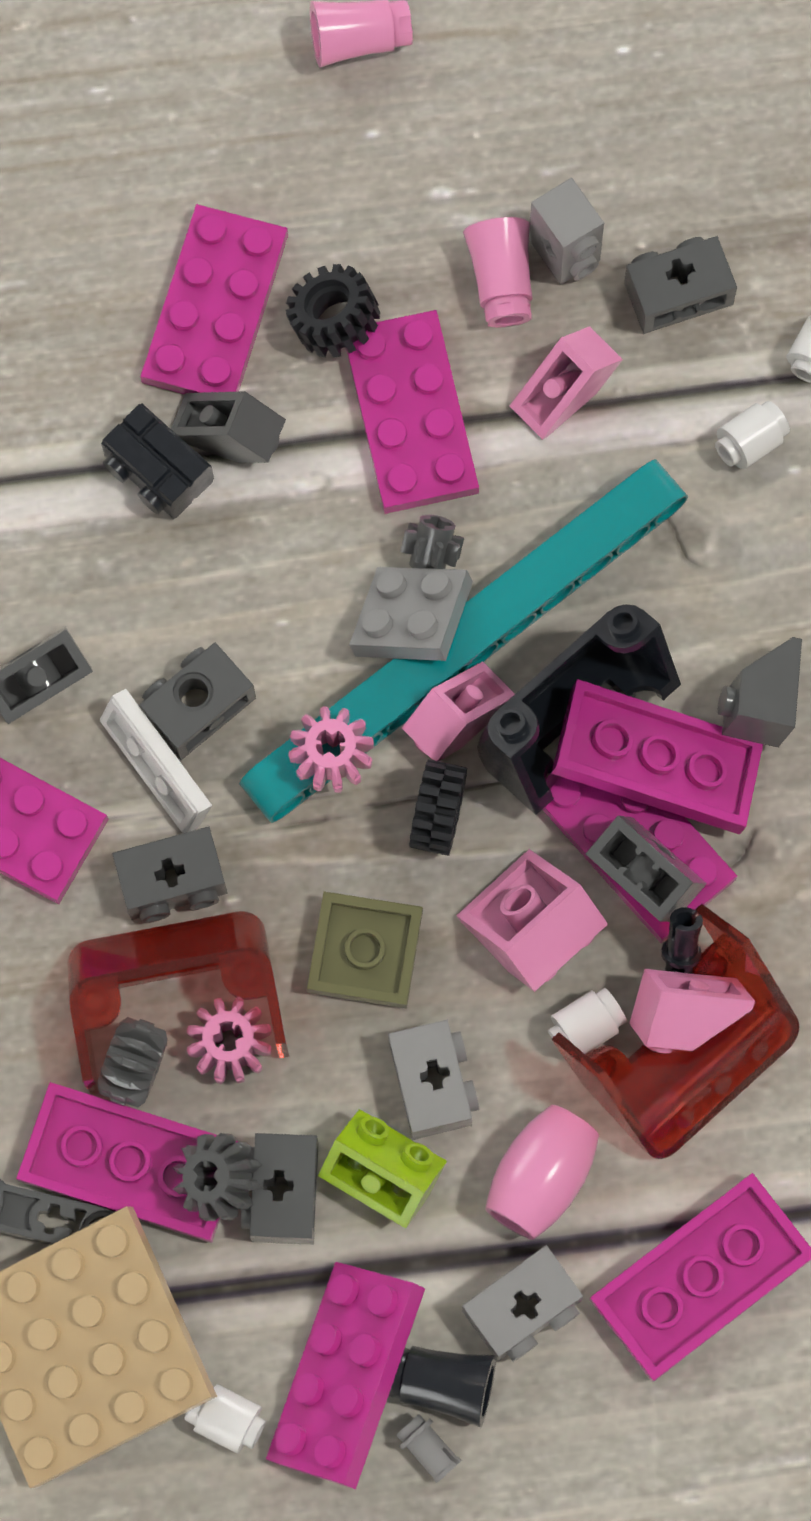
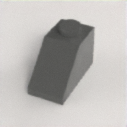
[171,391,286,463]
[717,637,802,748]

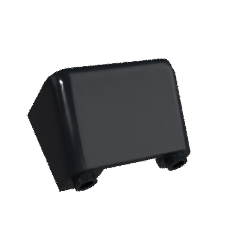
[477,604,681,815]

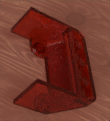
[552,904,799,1159]
[67,911,290,1095]

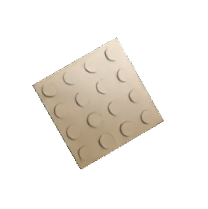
[0,1206,217,1488]

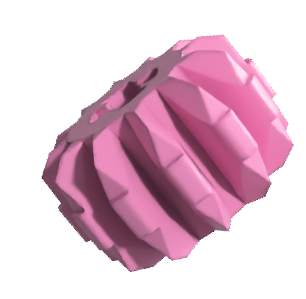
[288,706,374,793]
[187,997,272,1084]

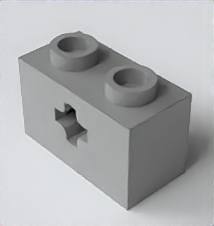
[529,177,604,285]
[388,1019,479,1140]
[462,1245,583,1362]

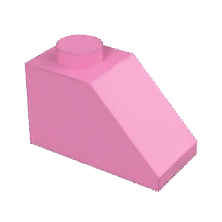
[510,326,623,439]
[402,662,515,761]
[629,969,755,1053]

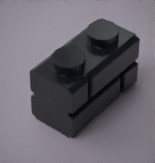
[101,403,214,519]

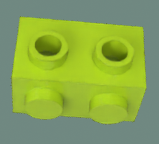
[318,1109,447,1229]

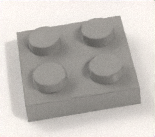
[349,567,473,661]

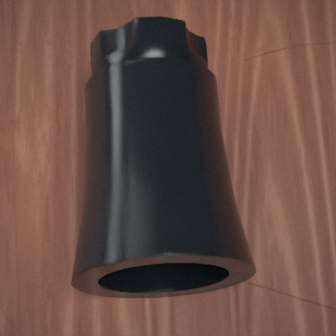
[388,1346,496,1428]

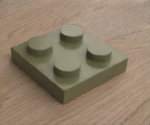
[307,891,423,1009]

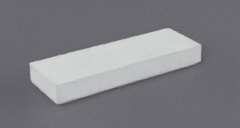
[100,689,212,833]

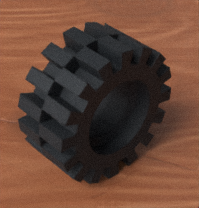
[286,264,380,358]
[409,759,468,856]

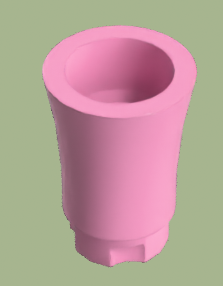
[310,0,413,68]
[463,217,533,328]

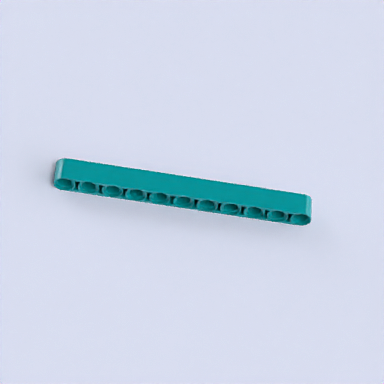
[239,459,688,823]

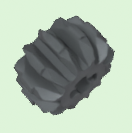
[97,1017,168,1108]
[172,1133,263,1221]

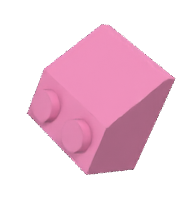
[456,849,608,992]

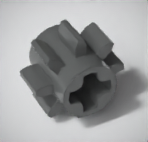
[400,515,464,569]

